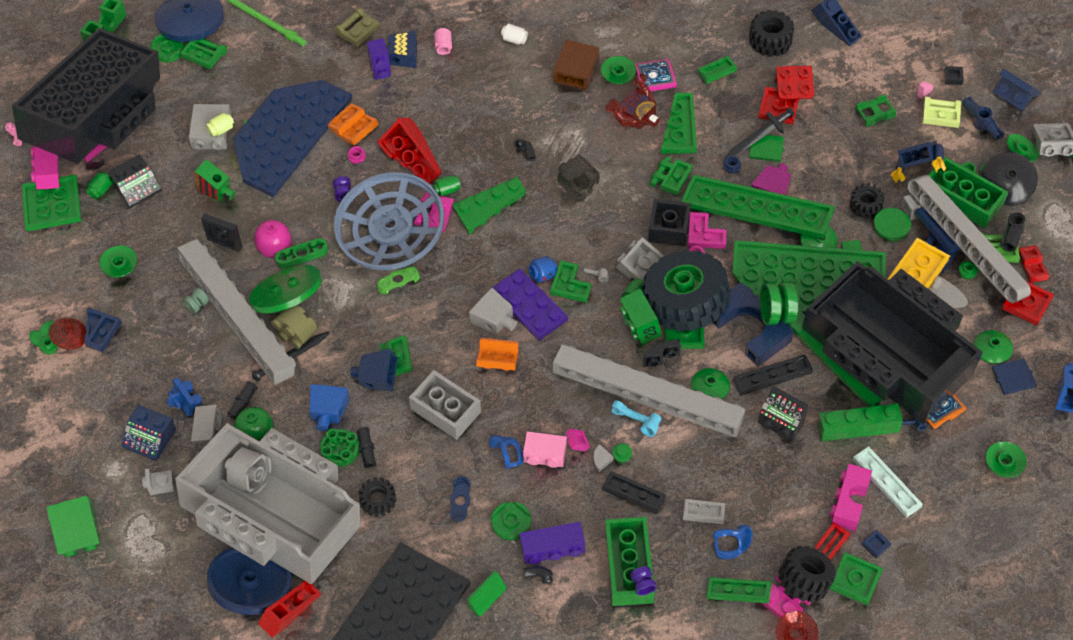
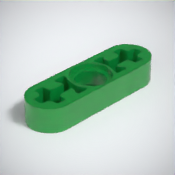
[275,238,328,269]

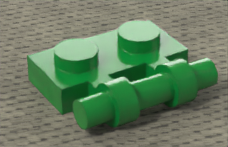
[649,156,693,196]

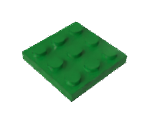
[21,174,82,232]

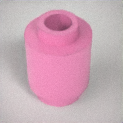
[434,28,452,55]

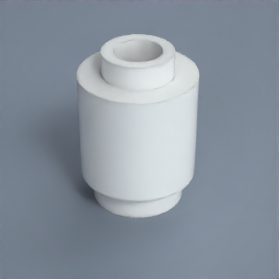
[501,23,528,45]

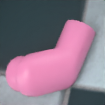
[5,122,23,146]

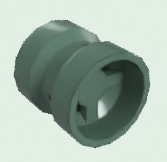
[182,287,210,314]

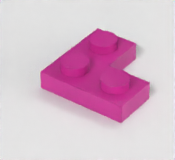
[688,212,727,249]

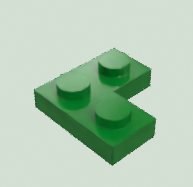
[550,260,592,303]

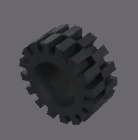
[850,183,885,219]
[359,477,396,517]

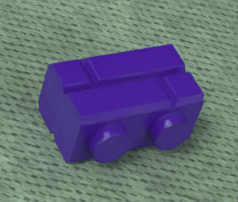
[367,38,391,80]

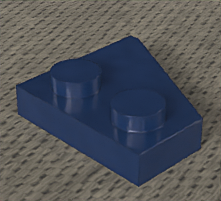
[84,307,122,353]

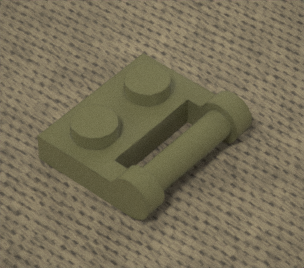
[334,7,380,47]

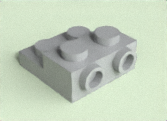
[1032,123,1073,157]
[616,237,663,281]

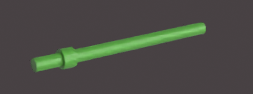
[226,0,306,46]

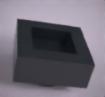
[944,66,964,85]

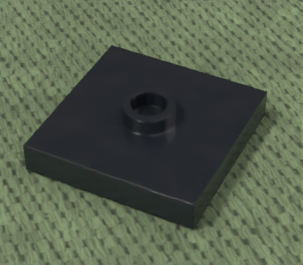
[201,213,243,251]

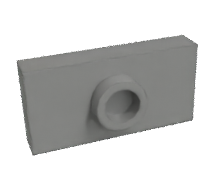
[683,499,725,524]

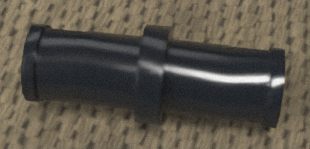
[227,381,258,420]
[357,427,377,468]

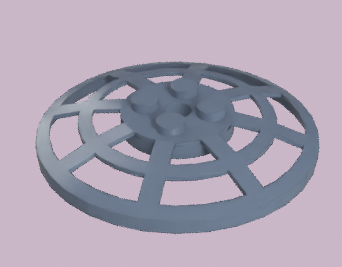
[334,172,444,271]

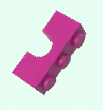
[830,464,873,532]

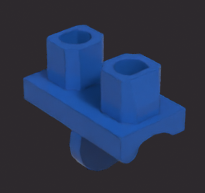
[166,378,202,417]

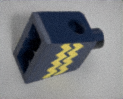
[386,31,417,68]

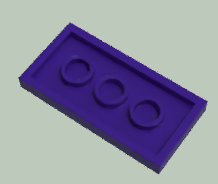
[490,268,568,341]

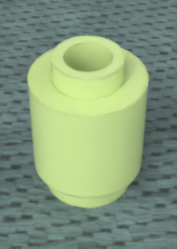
[206,112,234,137]

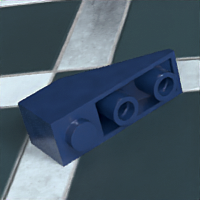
[811,0,862,46]

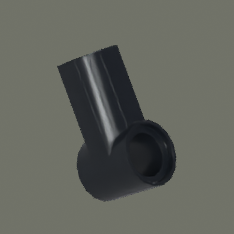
[1000,212,1025,252]

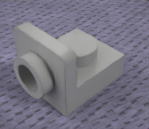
[142,469,174,495]

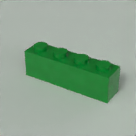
[817,404,903,442]

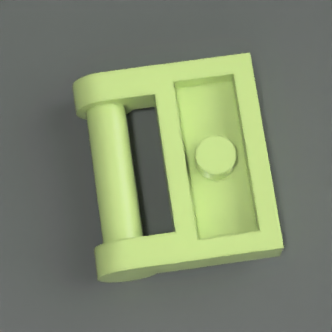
[923,96,961,128]

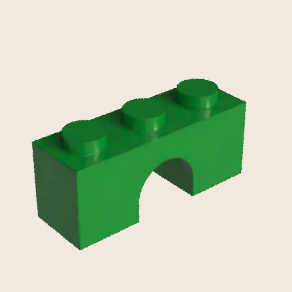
[80,0,127,42]

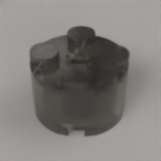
[557,155,600,199]

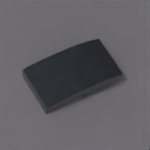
[643,339,681,367]

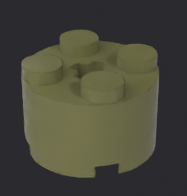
[271,305,318,349]

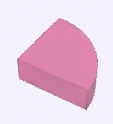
[917,82,933,99]

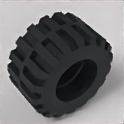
[749,10,794,57]
[778,546,836,602]

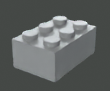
[409,370,481,440]

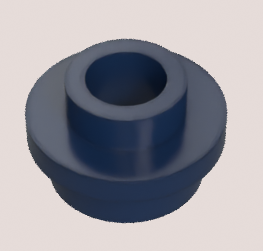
[723,156,741,173]

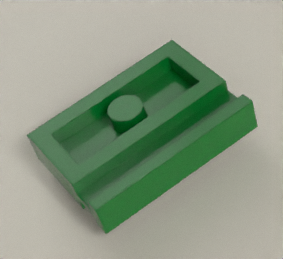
[379,335,413,377]

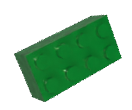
[928,156,1008,229]
[605,517,655,606]

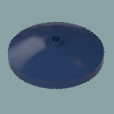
[155,0,224,42]
[207,547,292,615]

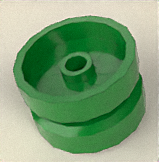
[760,281,798,325]

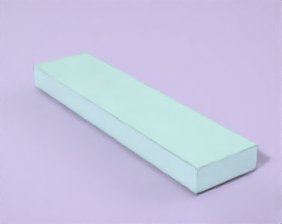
[853,446,923,518]

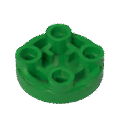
[320,429,359,467]

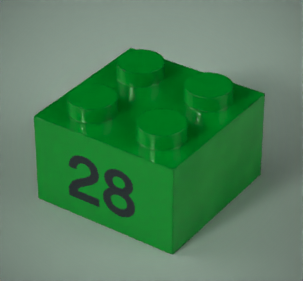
[619,289,662,346]

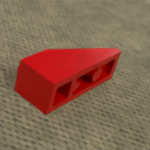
[258,581,322,638]

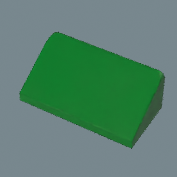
[467,571,506,617]

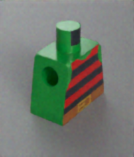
[194,159,236,202]

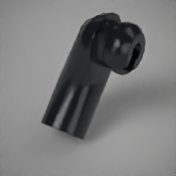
[514,138,536,161]
[524,565,553,584]

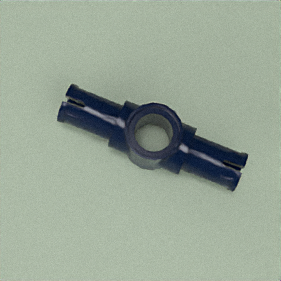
[962,96,1004,141]

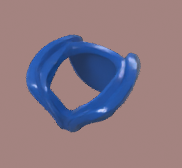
[488,435,524,469]
[713,525,753,559]

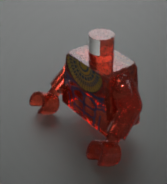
[605,73,660,129]

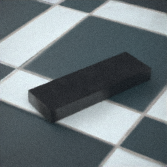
[602,471,666,514]

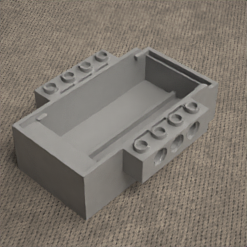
[175,423,360,584]

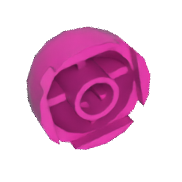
[254,220,292,258]

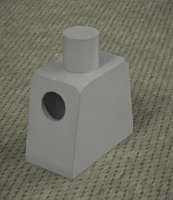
[469,288,517,334]

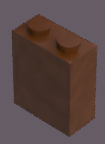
[553,40,599,90]

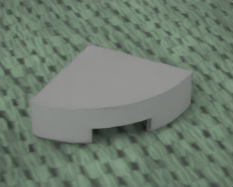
[593,444,614,472]

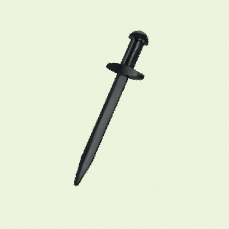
[725,108,794,159]
[252,331,330,381]

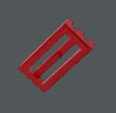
[814,522,851,561]

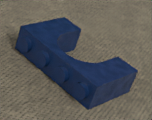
[712,282,794,367]

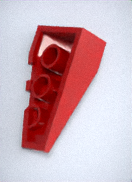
[377,118,442,184]

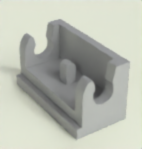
[191,405,223,449]

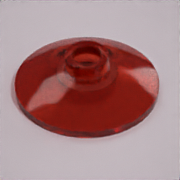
[49,318,87,350]
[776,611,819,640]

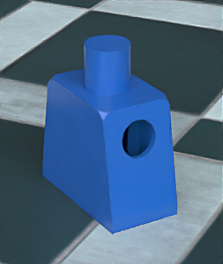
[1055,363,1073,413]
[310,384,350,431]

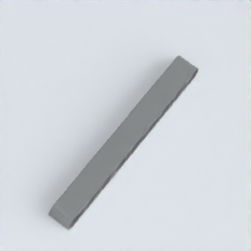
[908,175,1031,303]

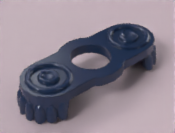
[449,476,471,522]

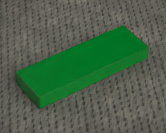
[706,577,772,604]

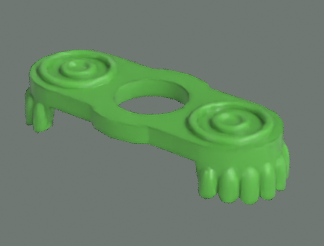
[377,266,420,295]

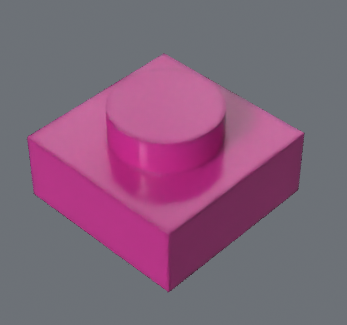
[565,428,590,452]

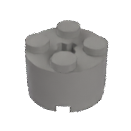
[225,447,272,494]

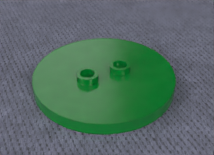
[249,265,322,313]

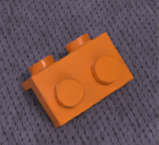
[476,338,519,371]

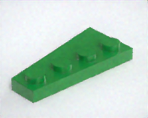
[661,93,697,154]
[452,177,526,235]

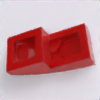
[1018,245,1049,283]

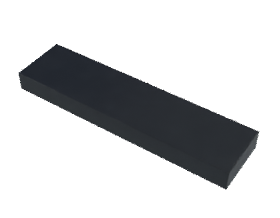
[733,354,813,396]

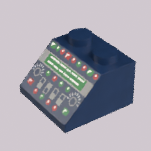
[122,404,177,461]

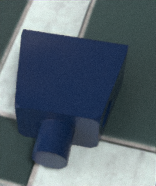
[350,349,398,391]

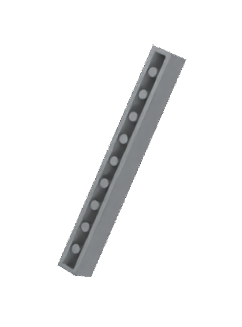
[177,239,296,385]
[553,344,746,438]

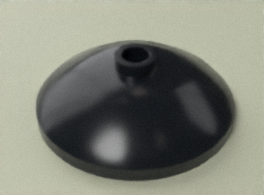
[981,152,1038,206]

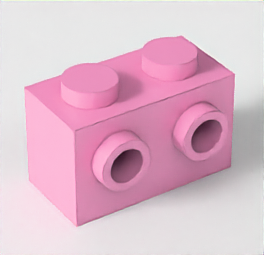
[523,432,567,468]

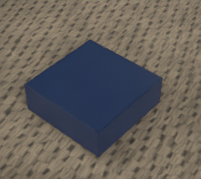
[861,529,891,559]

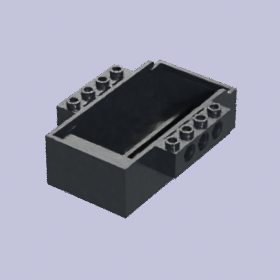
[12,28,160,164]
[802,261,983,425]

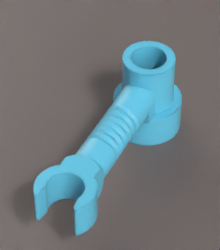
[611,400,662,437]

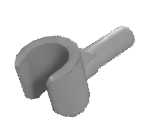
[584,268,609,283]

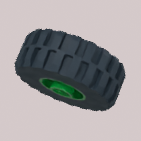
[642,250,731,332]

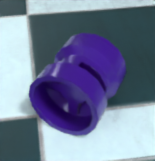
[333,176,351,202]
[630,566,657,596]

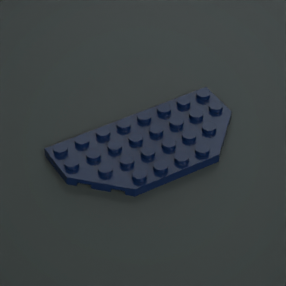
[233,80,352,198]

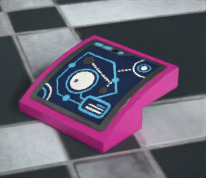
[635,59,677,93]

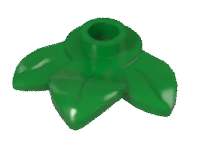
[29,320,68,355]

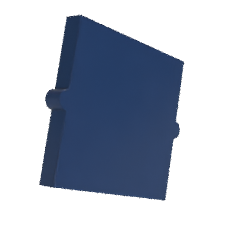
[992,359,1037,395]

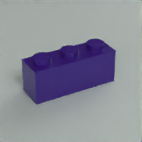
[519,522,585,564]

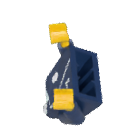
[891,141,946,183]

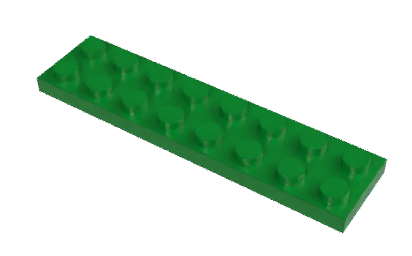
[681,175,835,239]

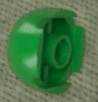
[234,407,274,442]

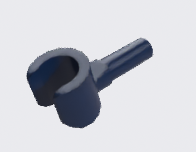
[902,418,927,431]

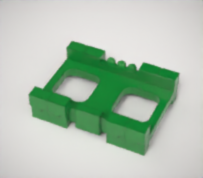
[855,94,896,127]

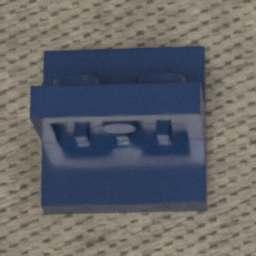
[992,68,1040,111]

